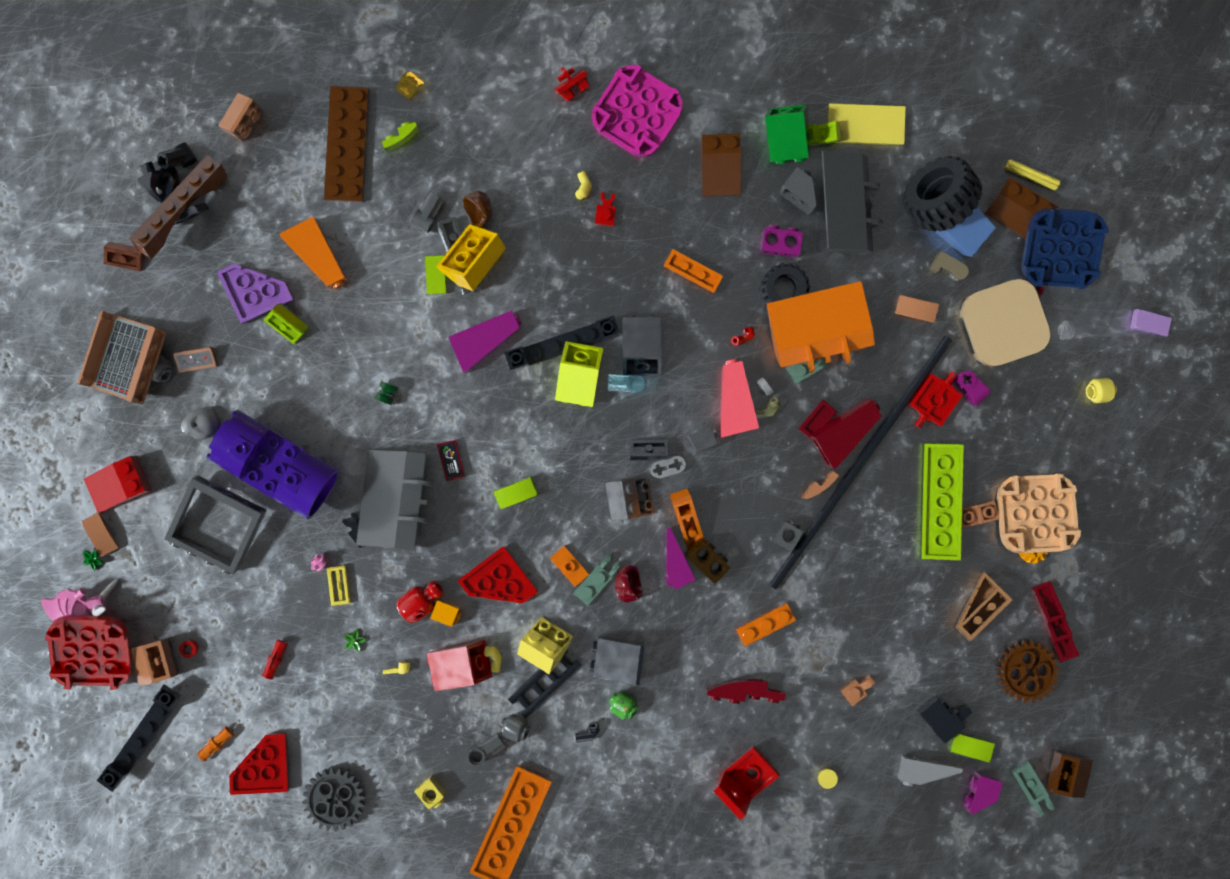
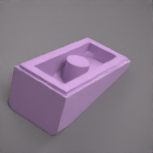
[1130,309,1172,337]

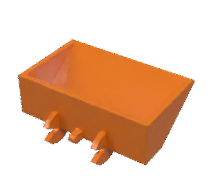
[767,281,875,373]

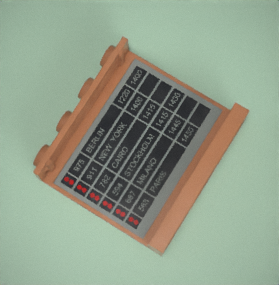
[77,311,167,405]

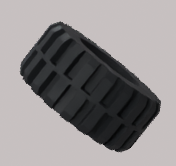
[903,156,982,232]

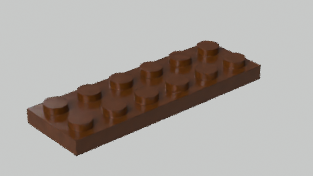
[324,86,369,203]

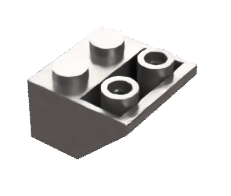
[605,476,654,521]

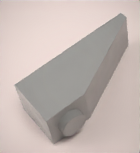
[898,755,963,787]

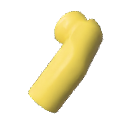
[575,171,592,200]

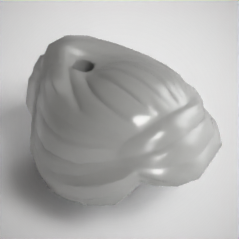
[181,408,219,440]

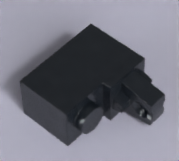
[917,696,973,744]

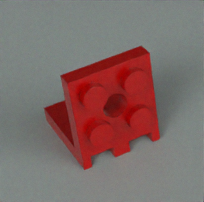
[713,745,780,820]

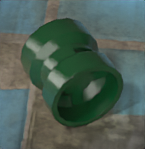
[374,381,399,405]

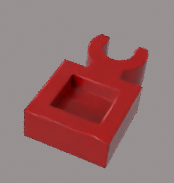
[595,192,616,227]

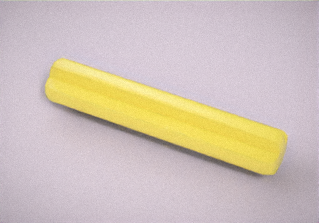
[1005,159,1061,190]

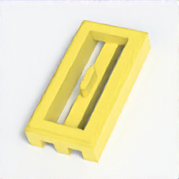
[327,565,351,606]

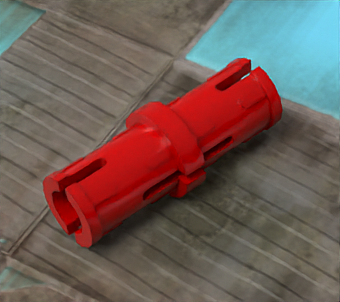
[261,639,288,680]

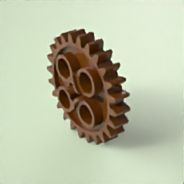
[996,640,1060,703]

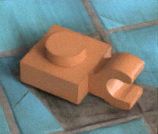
[840,675,875,707]

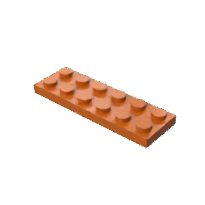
[469,765,552,879]

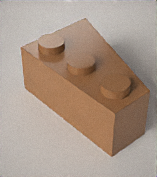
[955,572,1013,641]

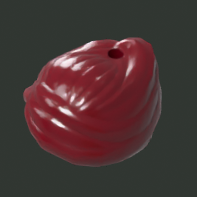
[615,565,643,603]

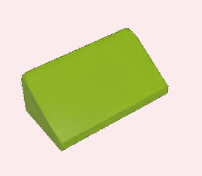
[263,303,308,344]

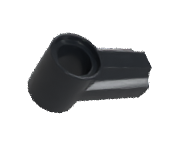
[157,142,197,170]

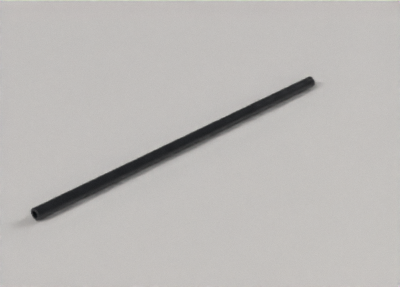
[768,336,953,590]

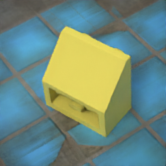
[517,617,574,674]

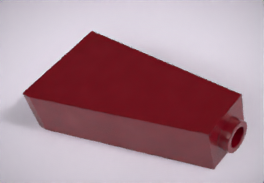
[809,398,882,469]

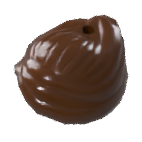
[462,190,492,228]

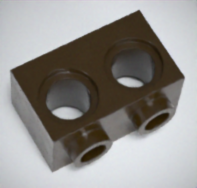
[684,538,731,584]

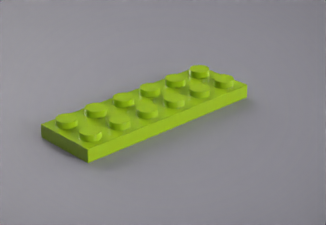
[921,444,964,560]

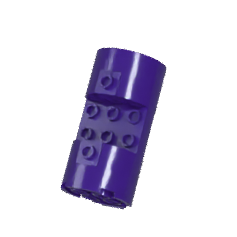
[206,410,339,520]

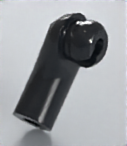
[575,721,600,743]

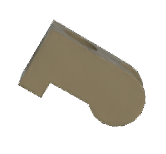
[928,251,969,282]

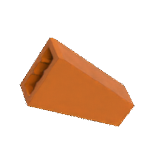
[279,217,348,289]

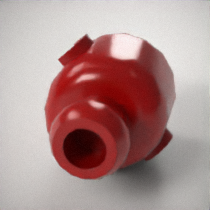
[396,581,444,624]

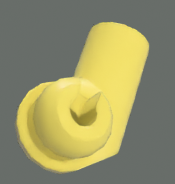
[484,646,502,672]

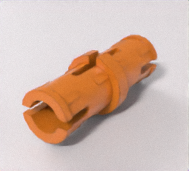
[197,726,234,762]

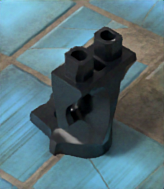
[138,161,209,226]

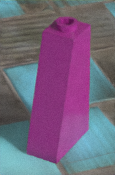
[448,310,522,373]

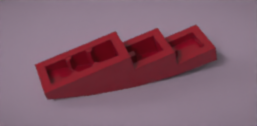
[1032,581,1080,663]

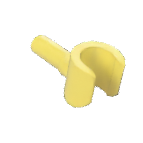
[383,662,410,675]

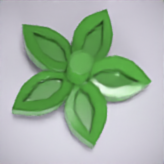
[344,629,367,652]

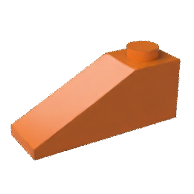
[669,489,705,551]

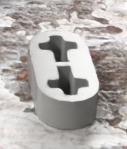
[650,456,686,478]

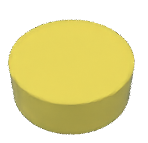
[818,768,838,789]

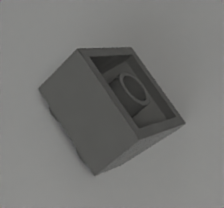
[779,167,816,215]

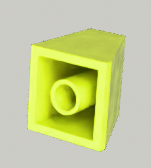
[555,341,603,407]

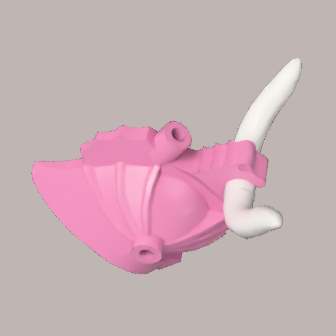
[41,579,118,621]

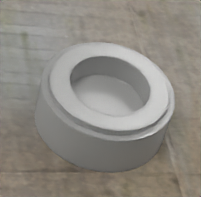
[757,377,774,396]

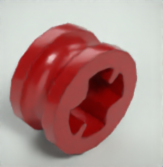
[179,640,199,658]

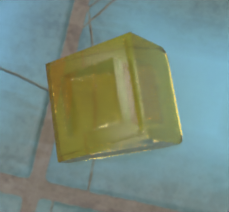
[395,71,424,100]

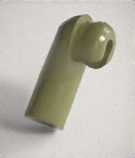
[755,397,780,418]

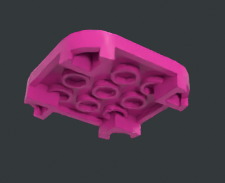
[592,64,683,157]

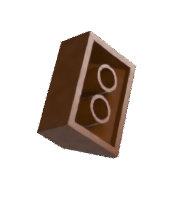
[984,177,1059,239]

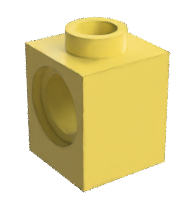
[414,776,446,810]

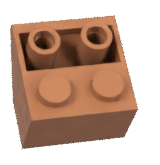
[218,93,262,142]
[130,638,178,686]

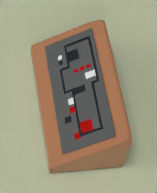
[173,347,217,373]

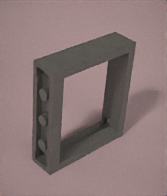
[164,475,267,574]

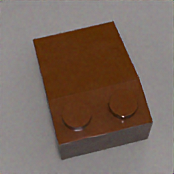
[700,134,741,197]

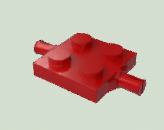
[909,371,963,429]

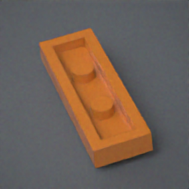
[663,249,723,294]
[736,603,796,646]

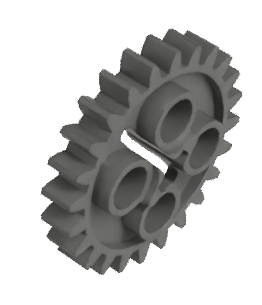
[302,767,366,832]

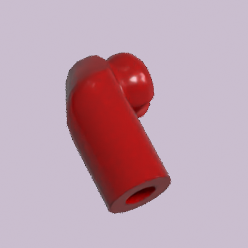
[731,327,755,346]

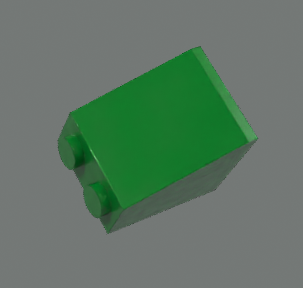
[765,104,810,164]

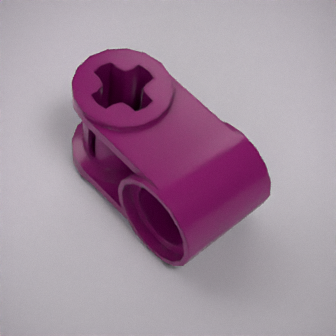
[954,371,991,407]

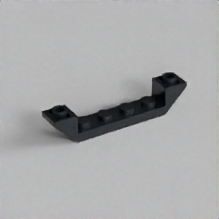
[504,315,620,371]
[97,684,180,792]

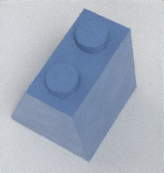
[935,208,996,257]

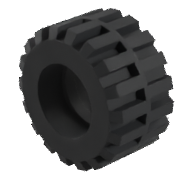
[760,263,810,303]

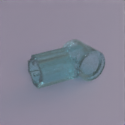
[607,374,646,393]

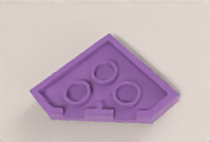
[217,264,294,324]

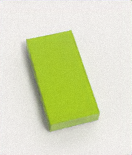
[425,255,447,295]

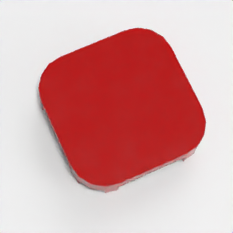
[45,616,132,690]

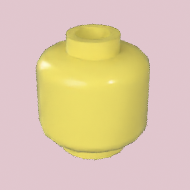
[1086,378,1117,404]

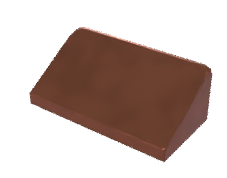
[104,242,145,271]

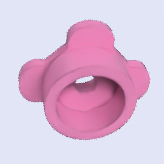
[310,553,328,572]

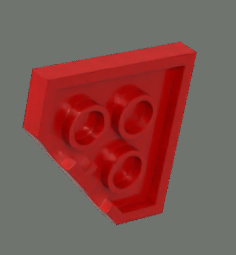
[458,546,538,604]
[229,733,289,795]

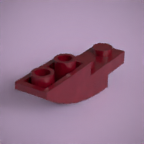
[706,679,786,704]

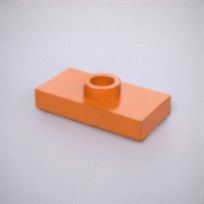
[550,546,589,587]

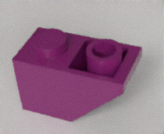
[964,772,1003,814]

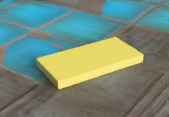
[828,104,906,146]

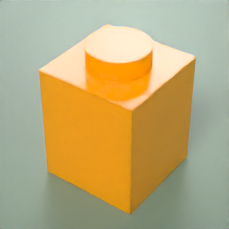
[430,599,462,627]

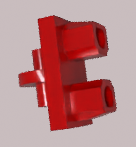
[554,67,590,101]

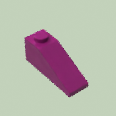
[664,527,695,590]

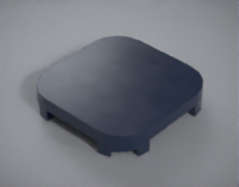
[1022,208,1108,289]

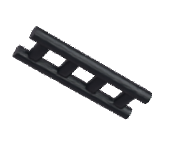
[508,650,582,718]

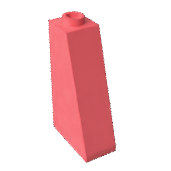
[720,359,759,438]

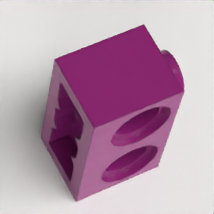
[760,225,803,258]

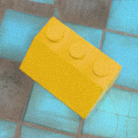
[436,224,506,291]

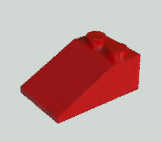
[84,456,152,513]

